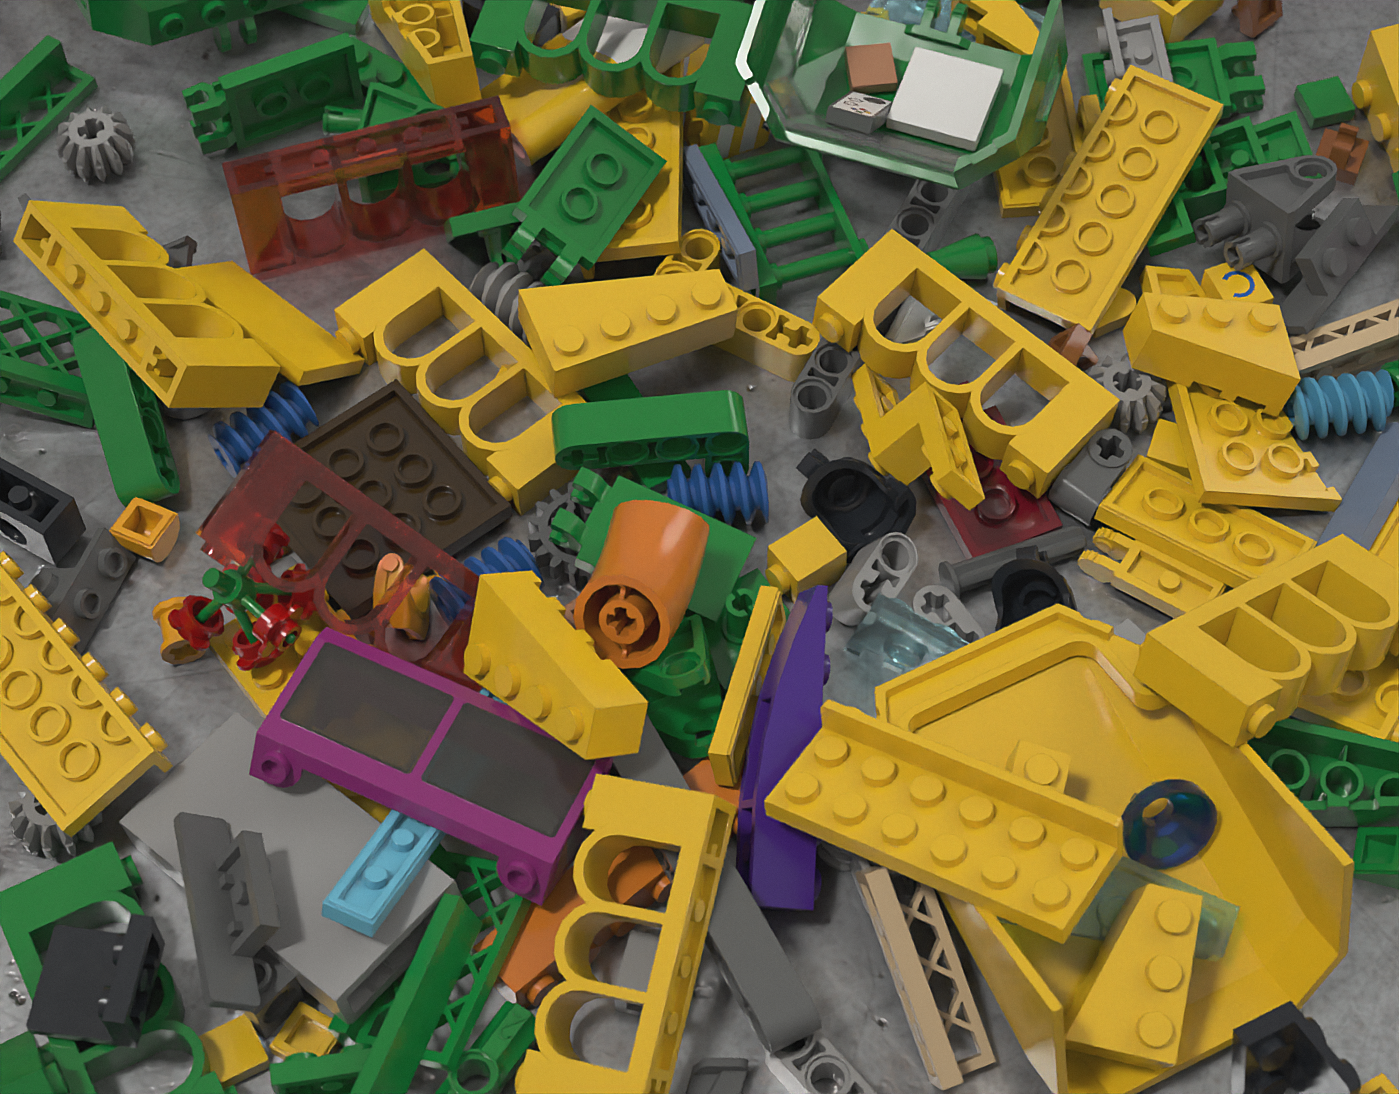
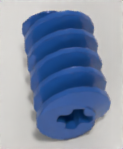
[208,381,319,479]
[667,461,769,525]
[429,537,545,635]

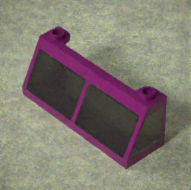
[249,627,614,906]

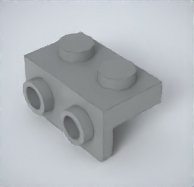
[1096,7,1173,88]

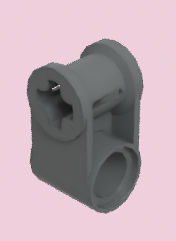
[1047,429,1133,526]

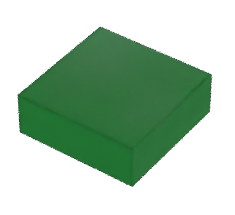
[1294,76,1356,129]

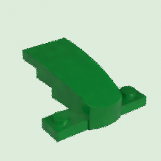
[1099,103,1322,257]

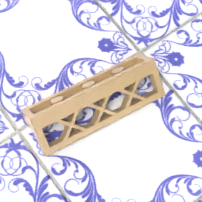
[1289,299,1399,384]
[855,864,996,1090]

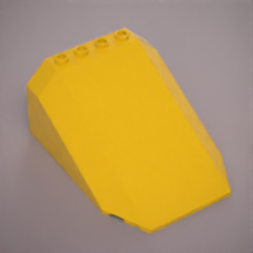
[875,603,1354,1094]

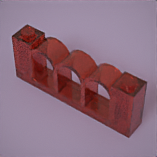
[221,95,520,275]
[196,430,482,692]

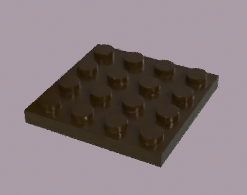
[234,379,513,621]

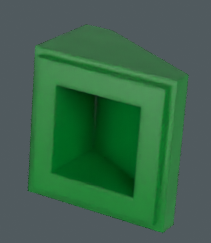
[1352,827,1399,890]

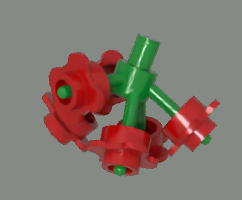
[168,515,321,671]

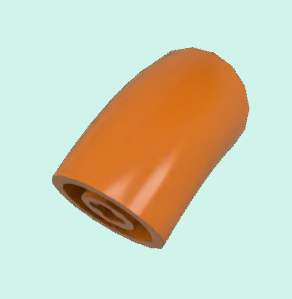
[573,500,710,669]

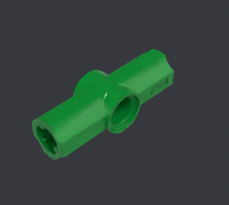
[435,1001,537,1094]

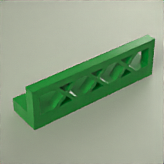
[0,35,98,182]

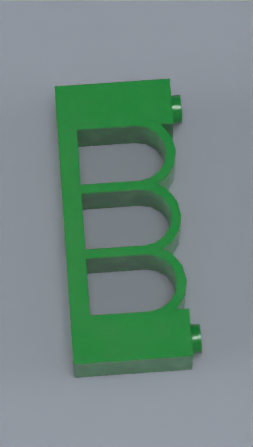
[470,0,754,127]
[0,841,238,1094]

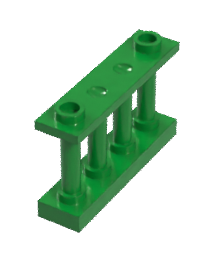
[698,119,869,307]

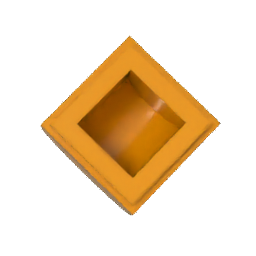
[109,497,180,562]

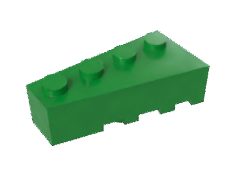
[1246,718,1399,827]

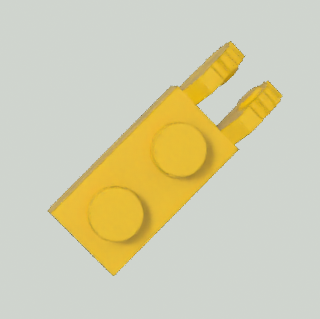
[1077,527,1226,618]

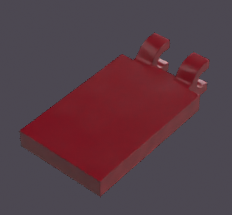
[921,381,1063,560]

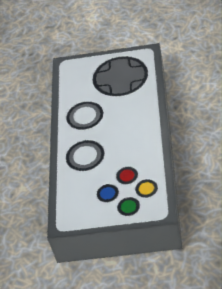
[825,91,893,135]

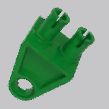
[313,82,460,204]
[620,614,724,758]

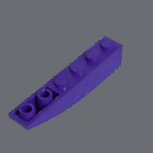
[736,585,833,912]

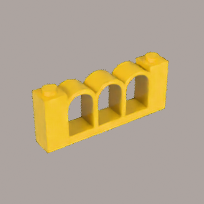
[13,200,281,408]
[812,229,1120,499]
[334,248,587,516]
[1133,534,1399,749]
[515,773,737,1094]

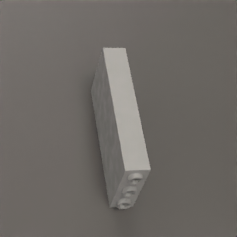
[119,712,462,1025]

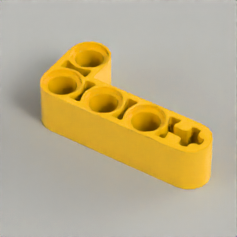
[654,229,820,383]

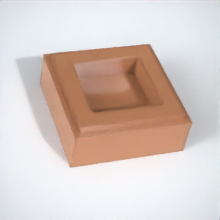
[844,43,898,94]

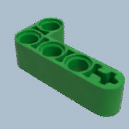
[73,327,180,508]
[551,390,750,477]

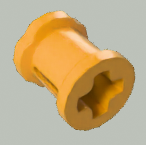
[152,597,207,664]

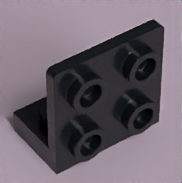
[26,914,165,1048]
[1231,1000,1361,1094]

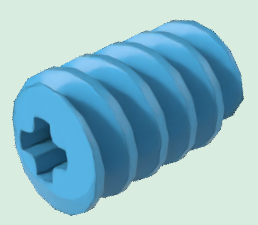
[1283,369,1394,440]

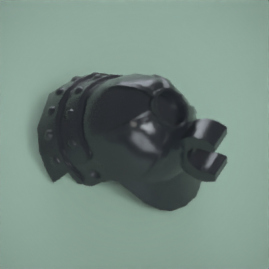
[796,448,917,563]
[991,545,1077,632]

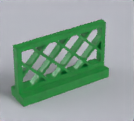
[0,290,94,428]
[327,843,532,1073]

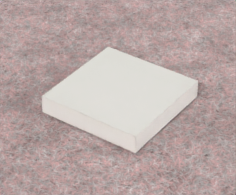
[886,47,1004,151]

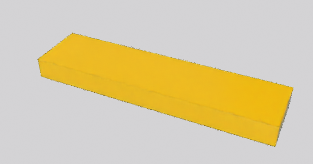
[708,585,786,787]

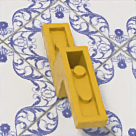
[851,364,985,511]

